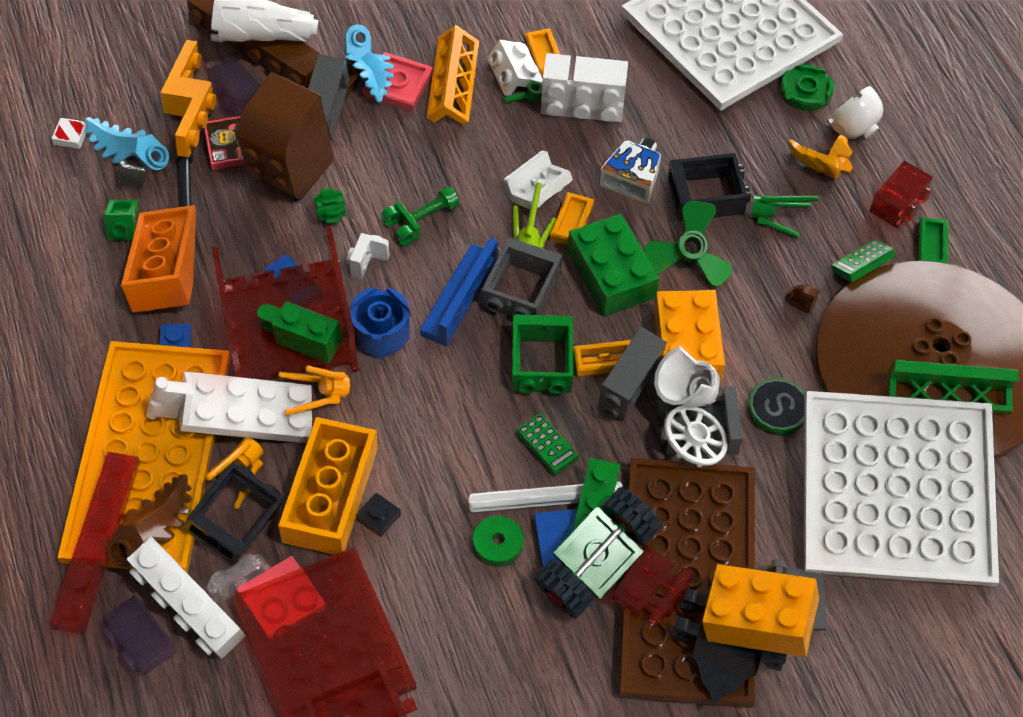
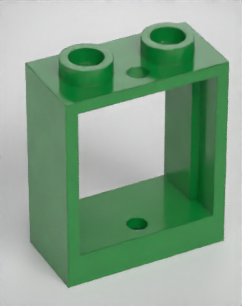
[512,314,573,394]

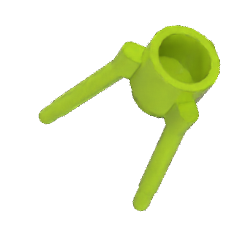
[513,182,556,248]

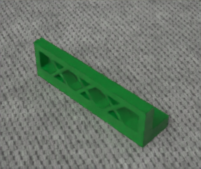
[888,360,1019,414]

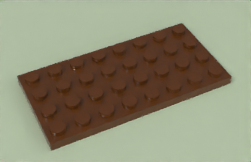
[619,458,755,708]

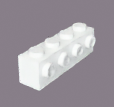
[127,536,246,659]

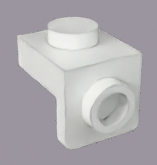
[347,233,390,279]

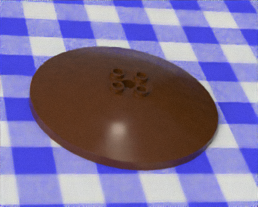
[815,261,1023,460]

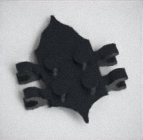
[672,588,787,706]

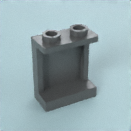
[656,386,743,456]

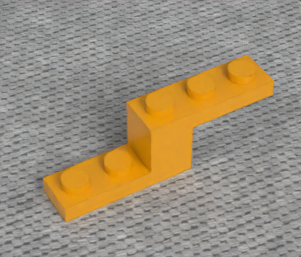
[160,40,216,157]

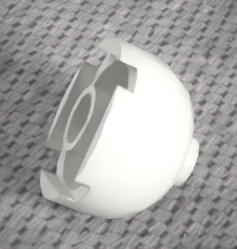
[827,86,884,139]

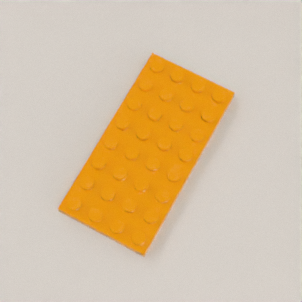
[57,341,231,574]

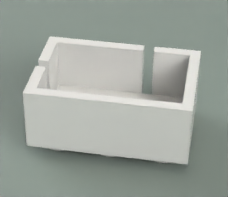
[541,53,628,122]

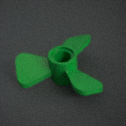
[644,201,732,287]

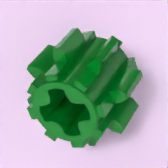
[314,188,346,224]

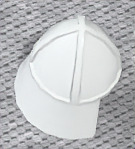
[654,346,720,407]

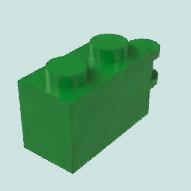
[257,301,343,364]

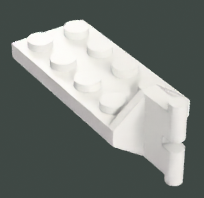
[146,371,312,443]

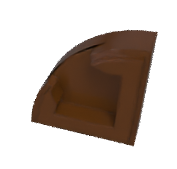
[785,285,819,313]

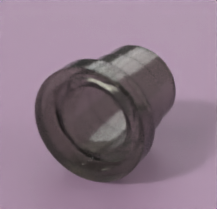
[116,160,147,189]

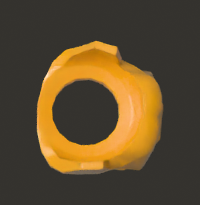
[789,135,853,178]

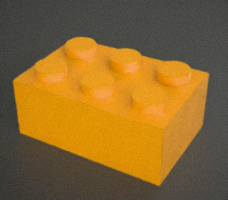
[654,290,725,384]
[702,564,819,657]

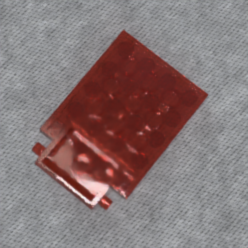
[232,547,417,717]

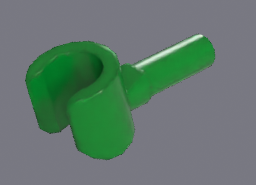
[504,81,542,104]

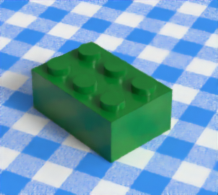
[567,214,659,317]

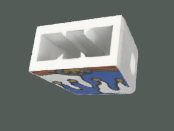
[600,138,661,204]

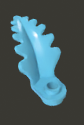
[345,25,394,102]
[85,117,169,171]

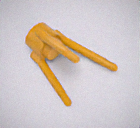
[278,366,350,415]
[206,437,264,509]

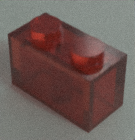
[869,160,933,229]

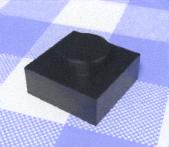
[356,493,401,537]

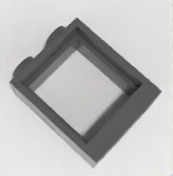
[308,54,350,141]
[482,237,562,317]
[598,327,667,421]

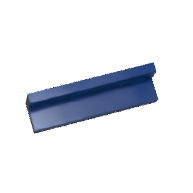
[420,237,498,347]

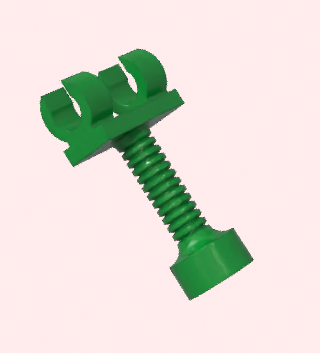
[381,186,460,246]

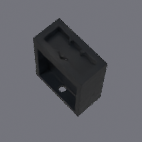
[667,153,751,221]
[183,461,284,566]

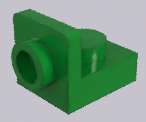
[104,199,139,241]

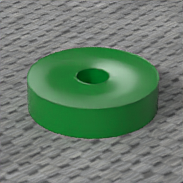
[473,516,524,567]

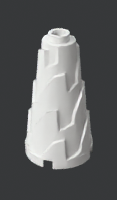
[211,0,318,42]

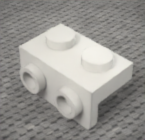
[487,40,543,96]
[504,150,573,209]

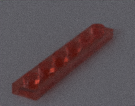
[50,452,140,635]

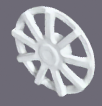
[664,405,727,468]

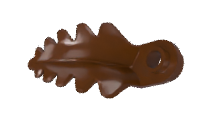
[108,474,192,567]

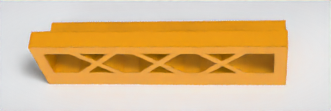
[426,25,479,125]

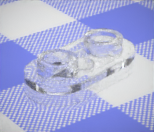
[206,554,270,602]

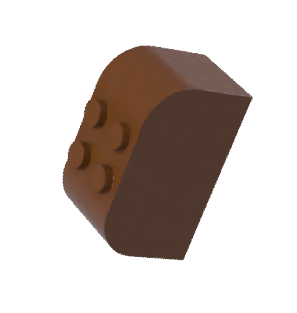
[237,72,334,199]

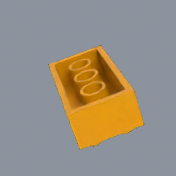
[278,417,378,557]

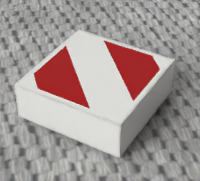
[52,118,87,149]

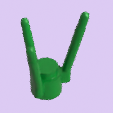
[751,195,819,238]

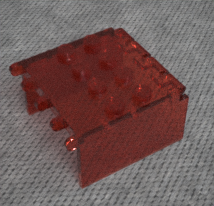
[211,226,359,383]

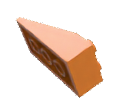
[121,205,196,312]

